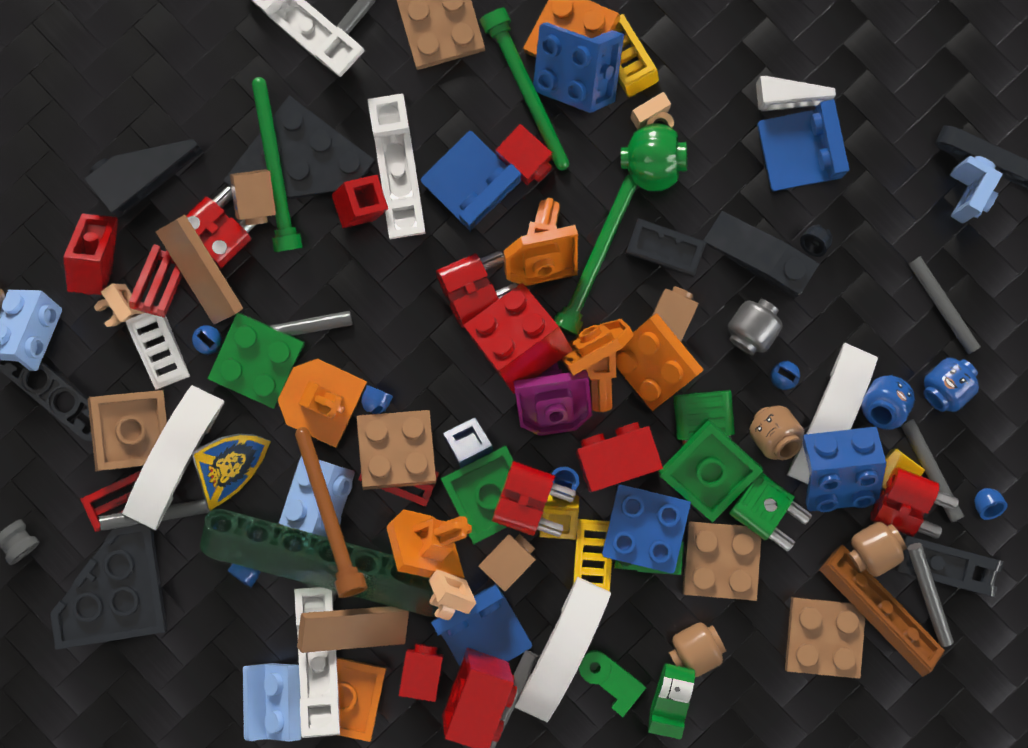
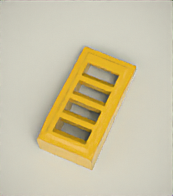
[614,14,659,97]
[573,519,612,591]

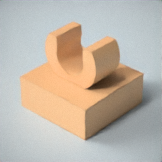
[631,92,674,129]
[94,283,144,327]
[429,569,476,621]

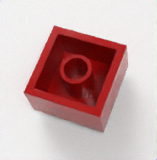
[463,282,573,394]
[575,422,663,492]
[442,647,517,748]

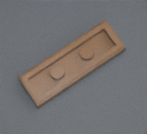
[156,215,243,324]
[297,605,409,653]

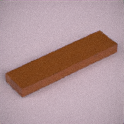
[819,544,945,677]

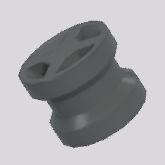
[0,519,40,565]

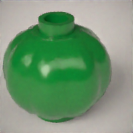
[621,123,687,191]

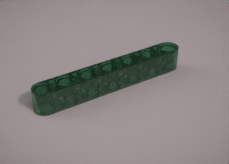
[200,509,439,617]

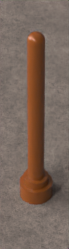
[295,427,368,598]

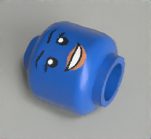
[923,358,979,412]
[861,375,915,430]

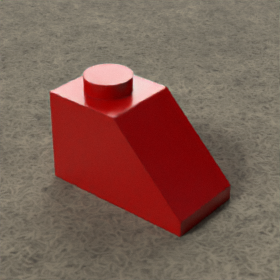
[63,214,118,295]

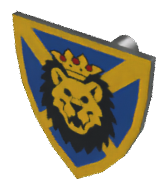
[192,434,271,511]

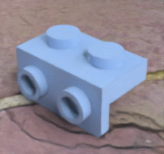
[950,156,1003,223]
[0,290,62,371]
[279,456,355,539]

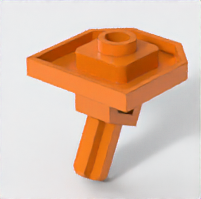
[504,198,578,286]
[560,319,634,412]
[278,359,368,448]
[386,509,472,579]

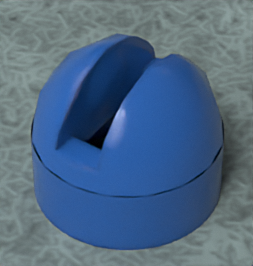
[192,325,223,355]
[770,361,800,390]
[361,385,393,414]
[552,467,579,496]
[974,488,1008,520]
[228,556,260,588]

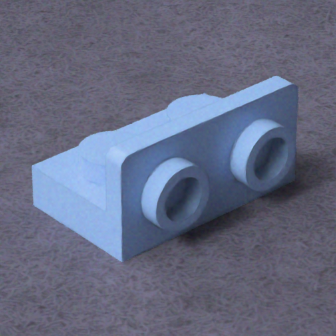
[243,663,301,742]

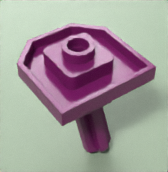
[514,362,592,436]

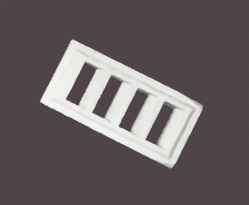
[756,76,836,112]
[125,313,190,390]

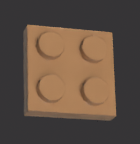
[397,0,485,70]
[87,390,167,471]
[357,410,436,490]
[682,521,761,601]
[785,597,865,679]

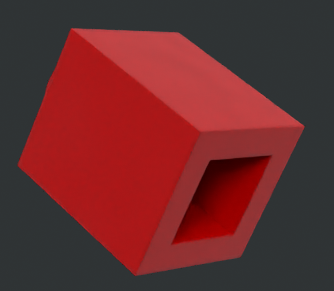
[496,124,552,186]
[332,175,388,228]
[399,644,444,702]

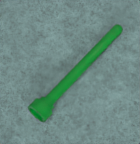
[479,8,569,170]
[252,77,303,252]
[554,174,637,337]

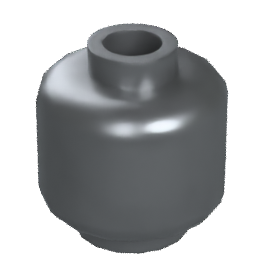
[728,299,783,355]

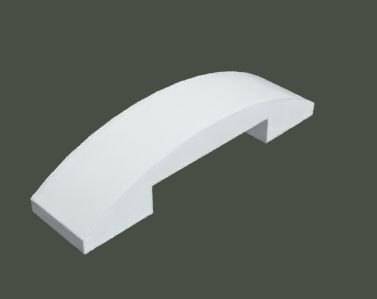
[251,0,365,77]
[368,93,426,239]
[787,343,878,484]
[122,385,225,531]
[515,577,611,722]
[294,586,340,738]

